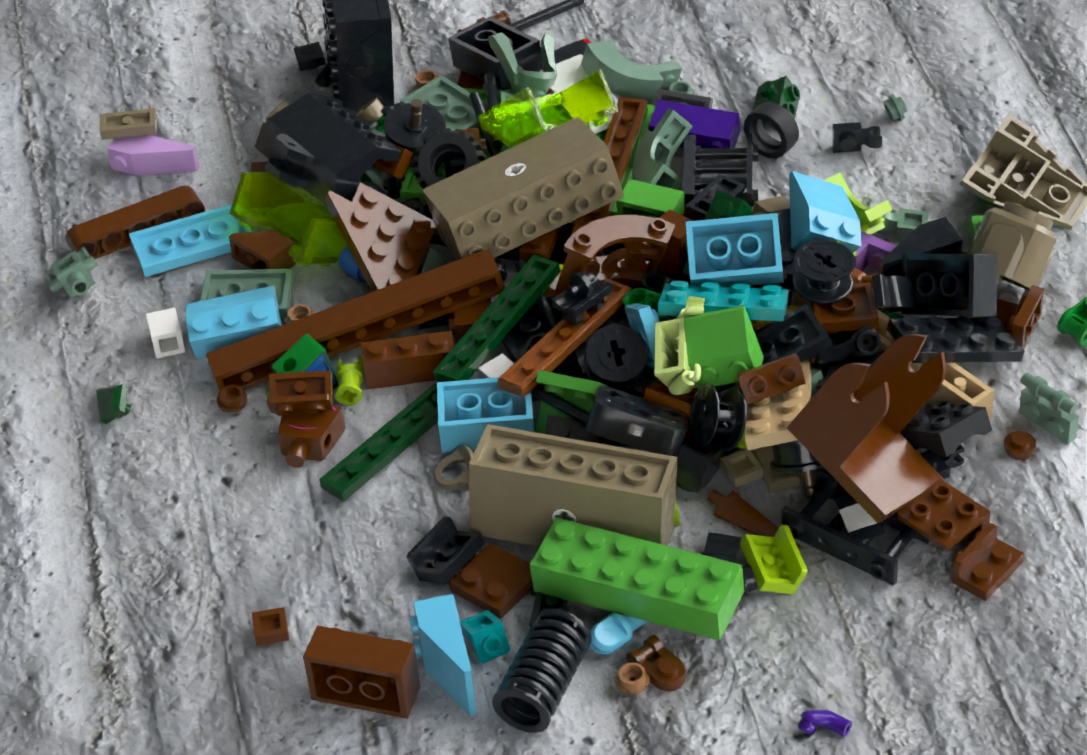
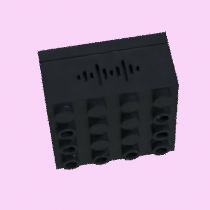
[322,0,394,110]

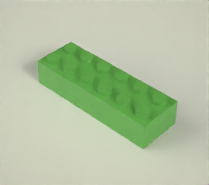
[530,517,744,641]

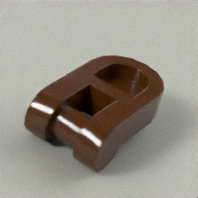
[626,635,686,691]

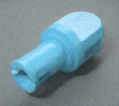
[590,613,648,656]

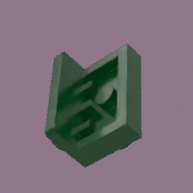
[752,76,800,126]

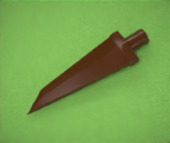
[707,489,803,548]

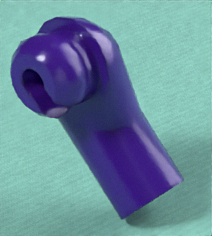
[798,710,852,737]

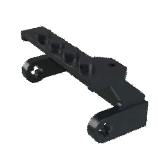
[255,93,401,208]

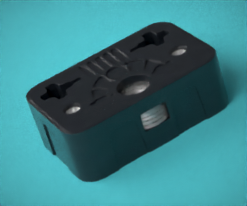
[585,386,689,457]

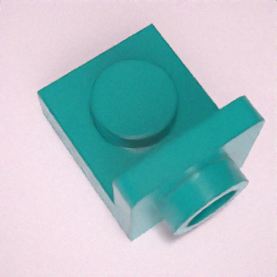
[460,610,510,663]

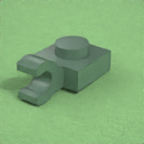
[876,208,929,237]

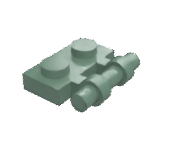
[1019,373,1079,444]

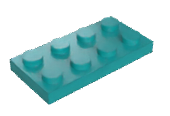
[658,281,789,321]

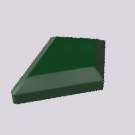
[96,384,131,424]

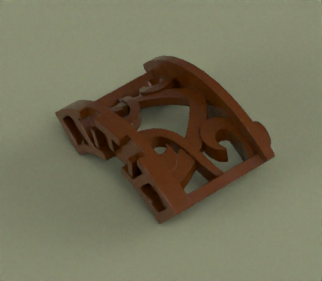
[547,215,675,298]

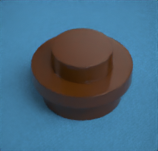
[217,385,248,413]
[1004,431,1036,460]

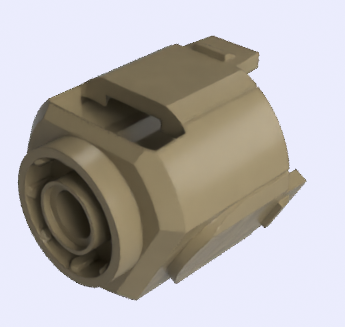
[967,201,1056,302]

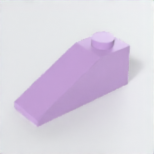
[107,135,199,176]

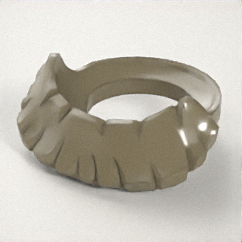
[435,445,474,491]

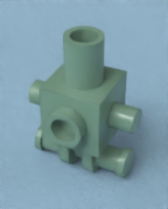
[44,247,99,298]

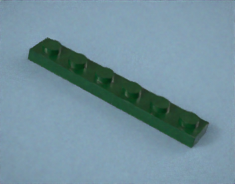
[433,255,560,382]
[319,381,440,502]

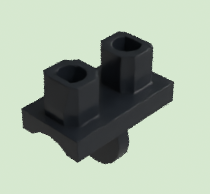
[552,271,613,326]

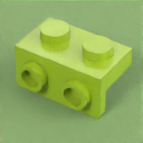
[740,525,808,594]

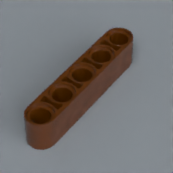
[65,185,205,259]

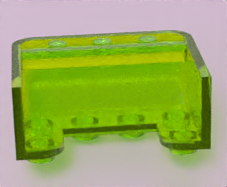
[477,70,619,148]
[229,172,348,266]

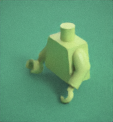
[654,296,705,395]

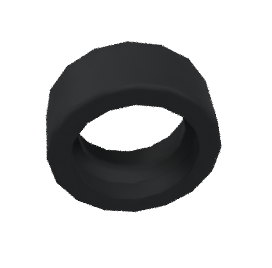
[743,102,799,159]

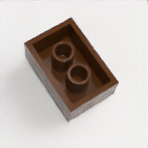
[303,625,421,719]

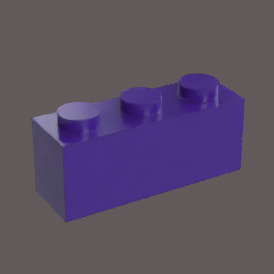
[649,100,741,148]

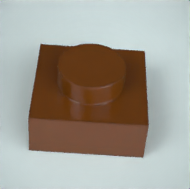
[252,607,290,646]

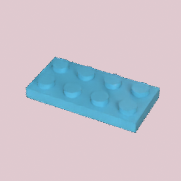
[129,202,252,277]

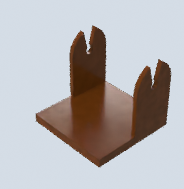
[787,334,946,523]

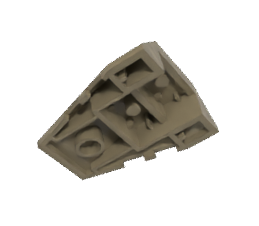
[960,114,1087,230]

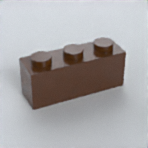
[361,331,454,390]

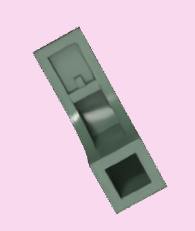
[581,40,682,101]
[633,109,692,189]

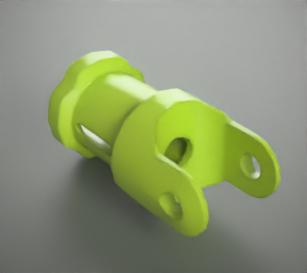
[335,355,364,406]

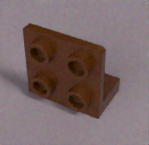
[972,285,1044,349]
[898,479,991,551]

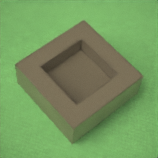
[720,449,763,488]

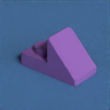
[854,231,896,271]

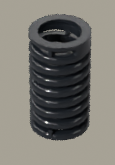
[492,609,592,733]

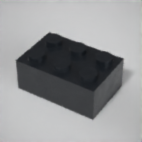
[448,17,542,91]
[901,254,998,317]

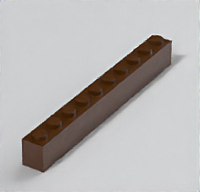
[206,249,504,390]

